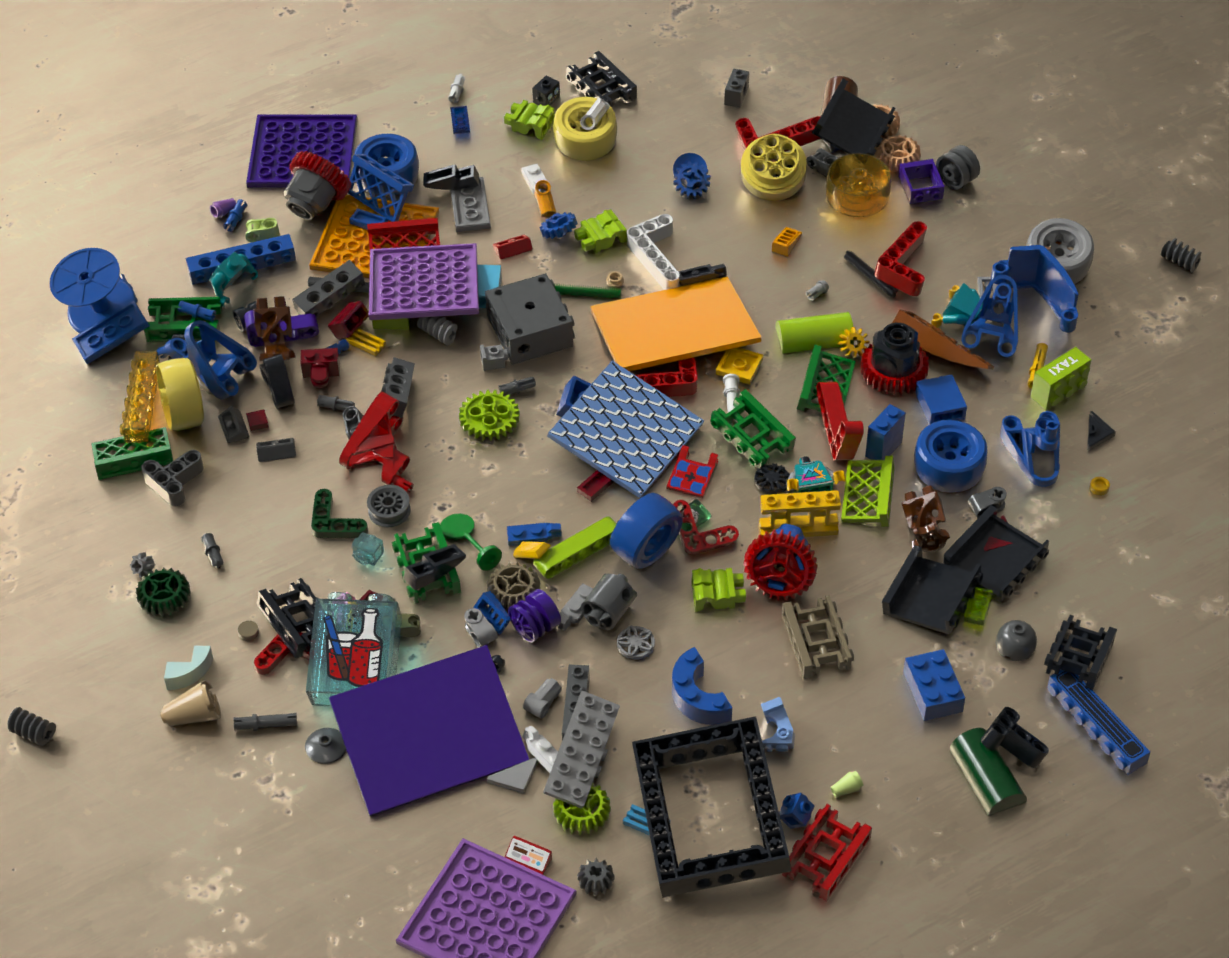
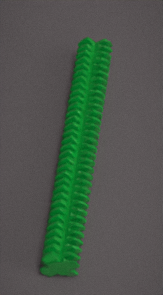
[554,283,621,299]

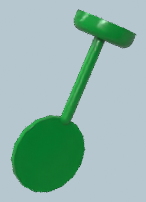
[440,513,502,571]

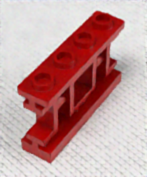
[782,804,872,902]

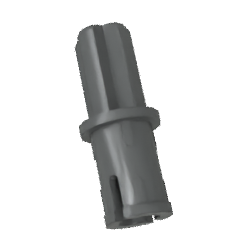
[498,377,536,396]
[317,395,355,411]
[201,533,223,568]

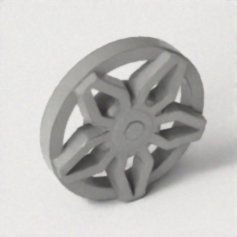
[617,625,655,660]

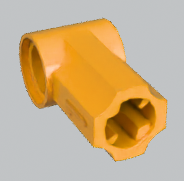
[534,180,556,218]

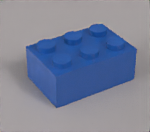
[903,649,965,721]

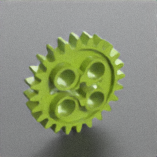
[459,390,520,441]

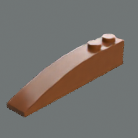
[892,310,994,370]

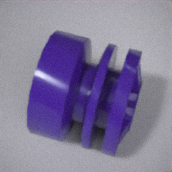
[508,589,561,643]

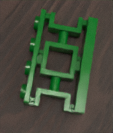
[144,297,222,342]
[710,389,796,469]
[392,522,461,604]

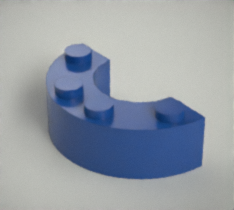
[672,647,732,725]

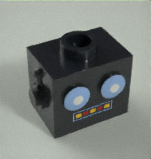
[532,75,560,106]

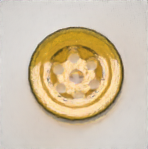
[825,153,891,217]

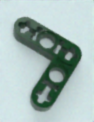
[311,489,368,538]

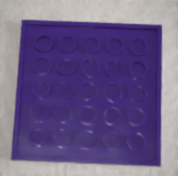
[246,114,357,188]

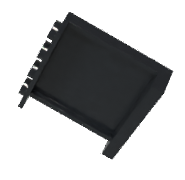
[943,505,1049,602]

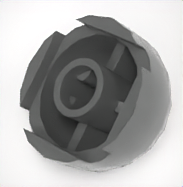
[995,620,1037,661]

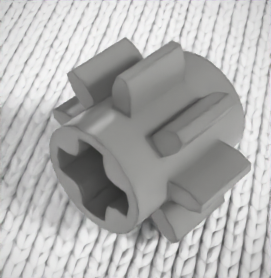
[130,552,156,578]

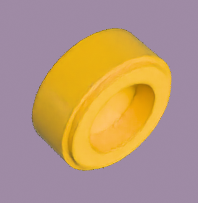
[1090,477,1110,496]

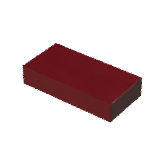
[577,470,614,502]

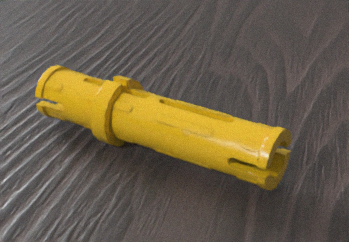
[1028,343,1048,389]

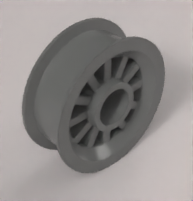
[367,485,411,527]

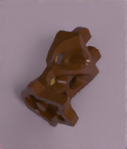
[253,296,296,361]
[901,485,950,552]

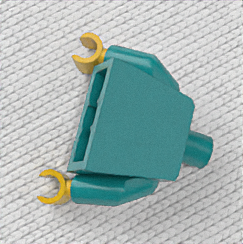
[931,283,987,328]

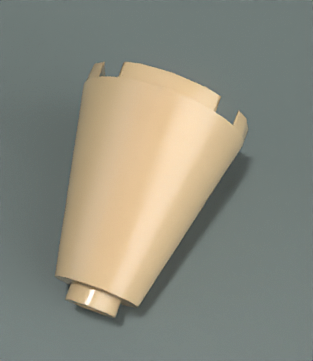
[160,680,221,726]

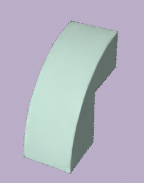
[164,646,213,690]

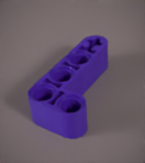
[244,310,319,347]

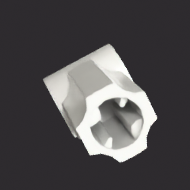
[580,97,610,130]

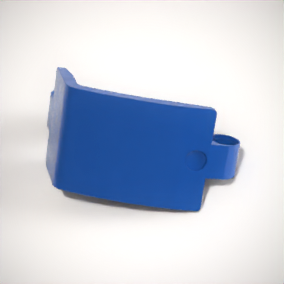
[991,245,1078,333]

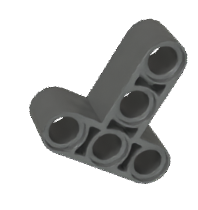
[142,450,204,506]

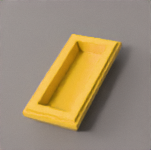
[513,541,551,559]

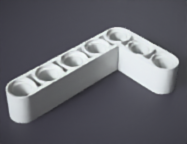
[627,214,679,290]

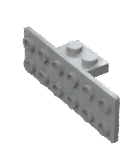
[543,691,620,808]

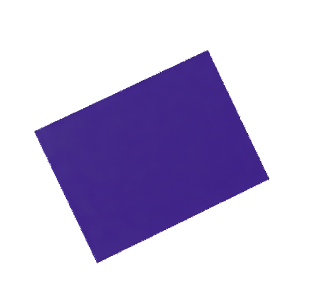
[329,645,529,816]

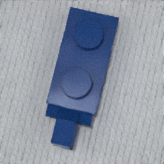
[507,523,562,546]

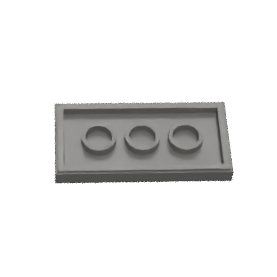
[450,177,491,232]

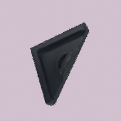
[1087,411,1116,451]

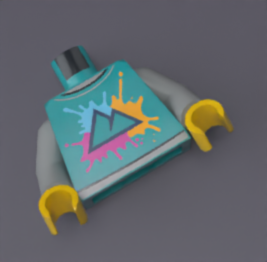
[786,456,846,493]

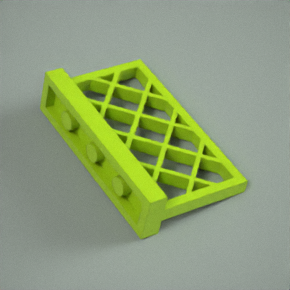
[841,456,895,527]

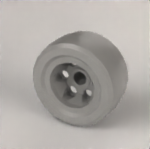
[1026,218,1094,284]

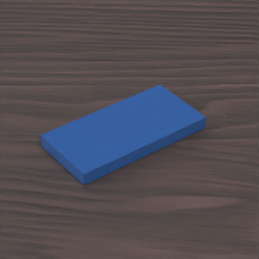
[72,301,150,364]

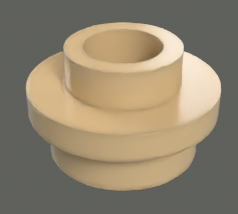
[606,271,624,288]

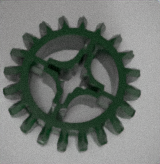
[136,567,191,617]

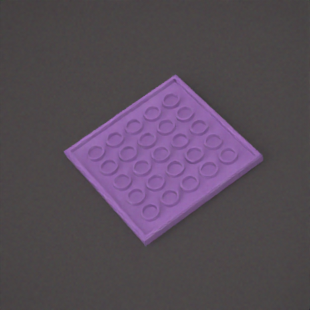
[369,243,479,320]
[396,838,577,958]

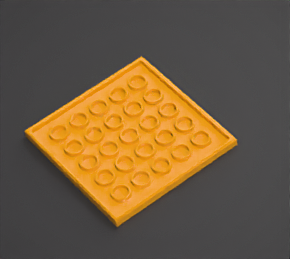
[309,195,439,278]

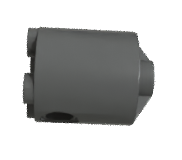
[581,573,637,630]

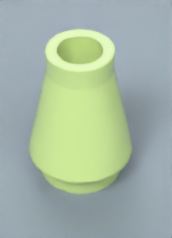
[830,771,864,798]

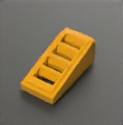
[772,227,802,257]

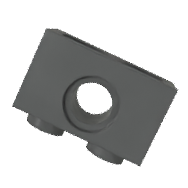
[724,69,749,108]

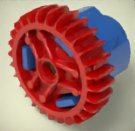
[743,524,818,601]

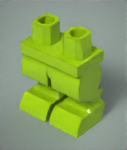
[504,100,555,140]
[574,209,627,253]
[691,568,746,612]

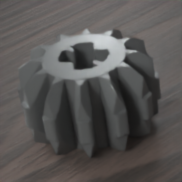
[577,858,615,896]

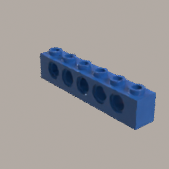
[186,234,296,285]

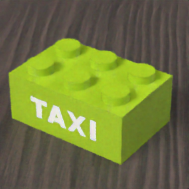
[1030,347,1091,410]

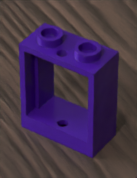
[898,159,945,204]

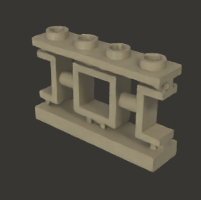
[782,595,854,679]

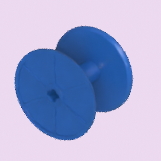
[50,248,136,333]

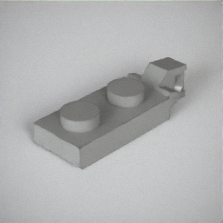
[558,583,593,631]

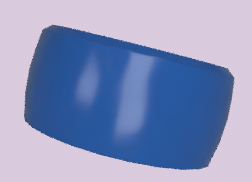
[354,134,419,196]
[914,420,988,493]
[610,493,683,569]

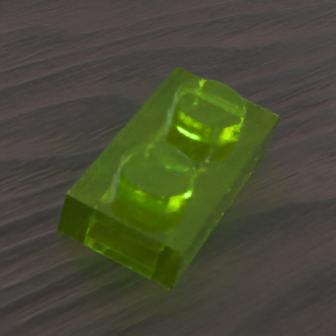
[964,587,993,626]

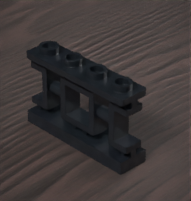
[566,51,637,107]
[257,578,341,658]
[1044,615,1117,690]

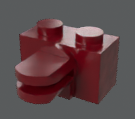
[300,348,340,388]

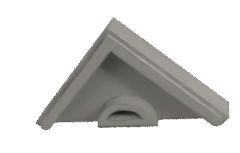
[487,758,538,794]

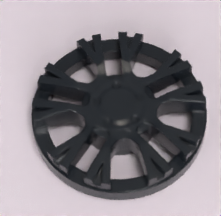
[754,463,790,494]

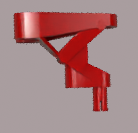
[339,391,414,494]

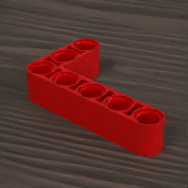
[735,116,821,156]
[874,221,927,296]
[635,357,698,397]
[817,382,864,460]

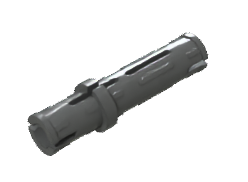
[234,713,297,731]

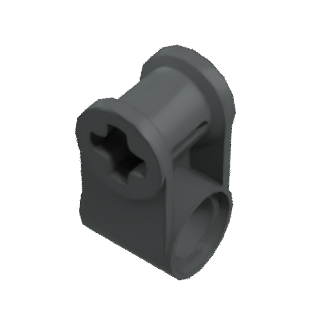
[806,148,838,178]
[343,406,370,439]
[968,487,1007,518]

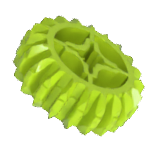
[553,782,611,835]

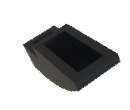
[423,164,479,190]
[403,544,466,590]

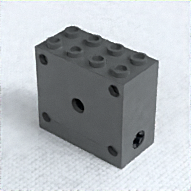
[485,273,575,365]

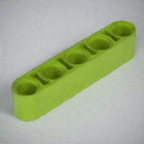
[533,516,617,579]

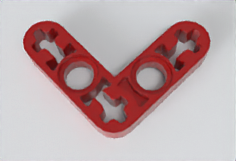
[673,500,739,555]
[254,632,327,675]

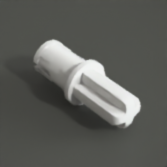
[448,74,465,103]

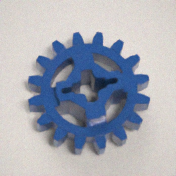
[673,161,711,199]
[539,212,578,239]

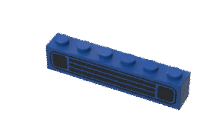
[1047,670,1150,775]

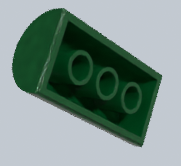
[950,728,1027,816]

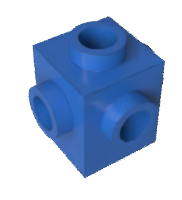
[779,793,815,829]

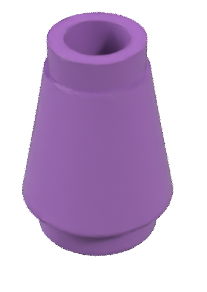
[210,198,236,218]

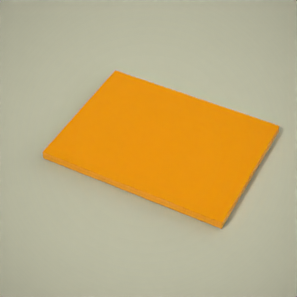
[590,276,761,371]

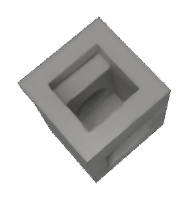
[480,344,508,371]

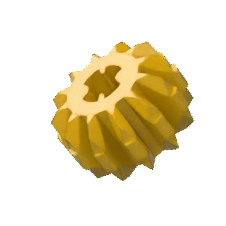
[838,327,870,358]

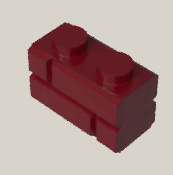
[328,301,369,339]

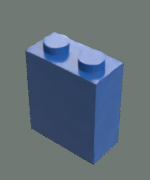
[915,374,967,425]
[865,404,906,460]

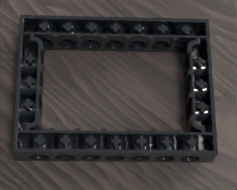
[632,716,792,898]

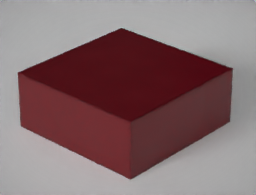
[246,409,269,432]

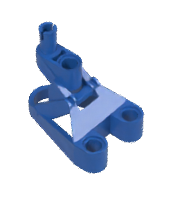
[961,275,1018,357]
[157,320,257,400]
[1000,411,1060,487]

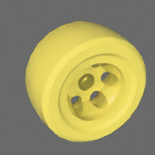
[553,96,617,161]
[156,358,204,431]

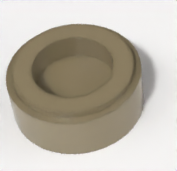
[238,621,259,641]

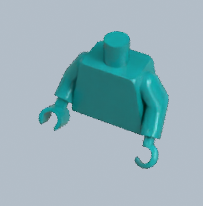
[209,252,258,307]

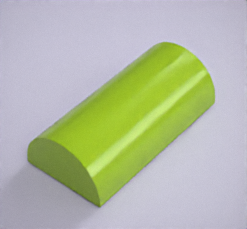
[775,312,854,354]

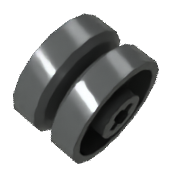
[936,145,980,190]

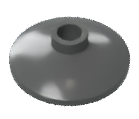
[305,728,346,764]

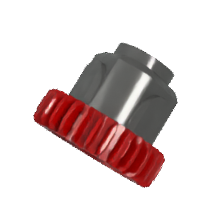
[284,151,351,220]

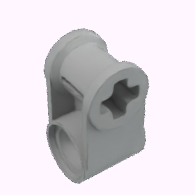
[464,608,498,647]

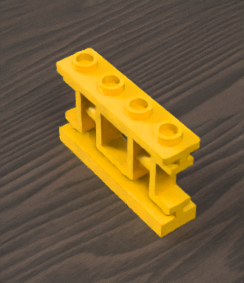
[759,490,841,537]

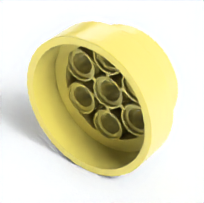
[741,134,807,201]

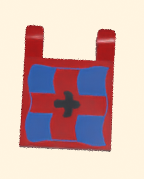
[666,445,718,498]

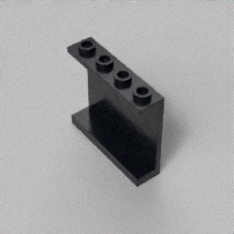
[812,78,896,163]
[882,545,983,634]

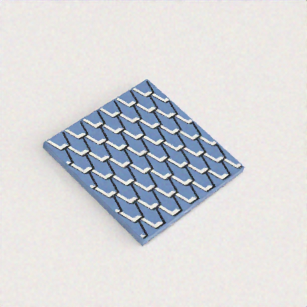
[547,361,704,498]

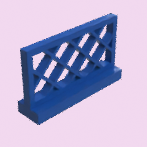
[348,154,414,222]

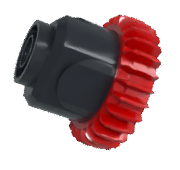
[860,322,929,395]

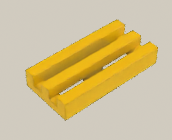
[346,328,386,356]

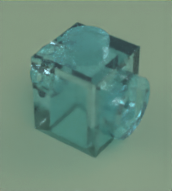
[352,532,384,566]

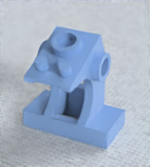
[761,697,795,752]

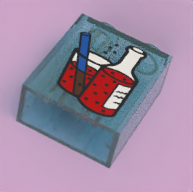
[306,592,402,706]

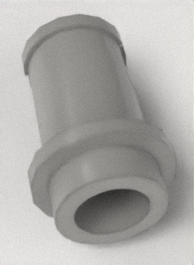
[806,280,829,301]

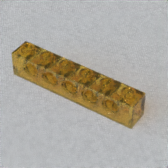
[120,351,160,443]

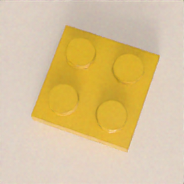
[716,347,763,385]

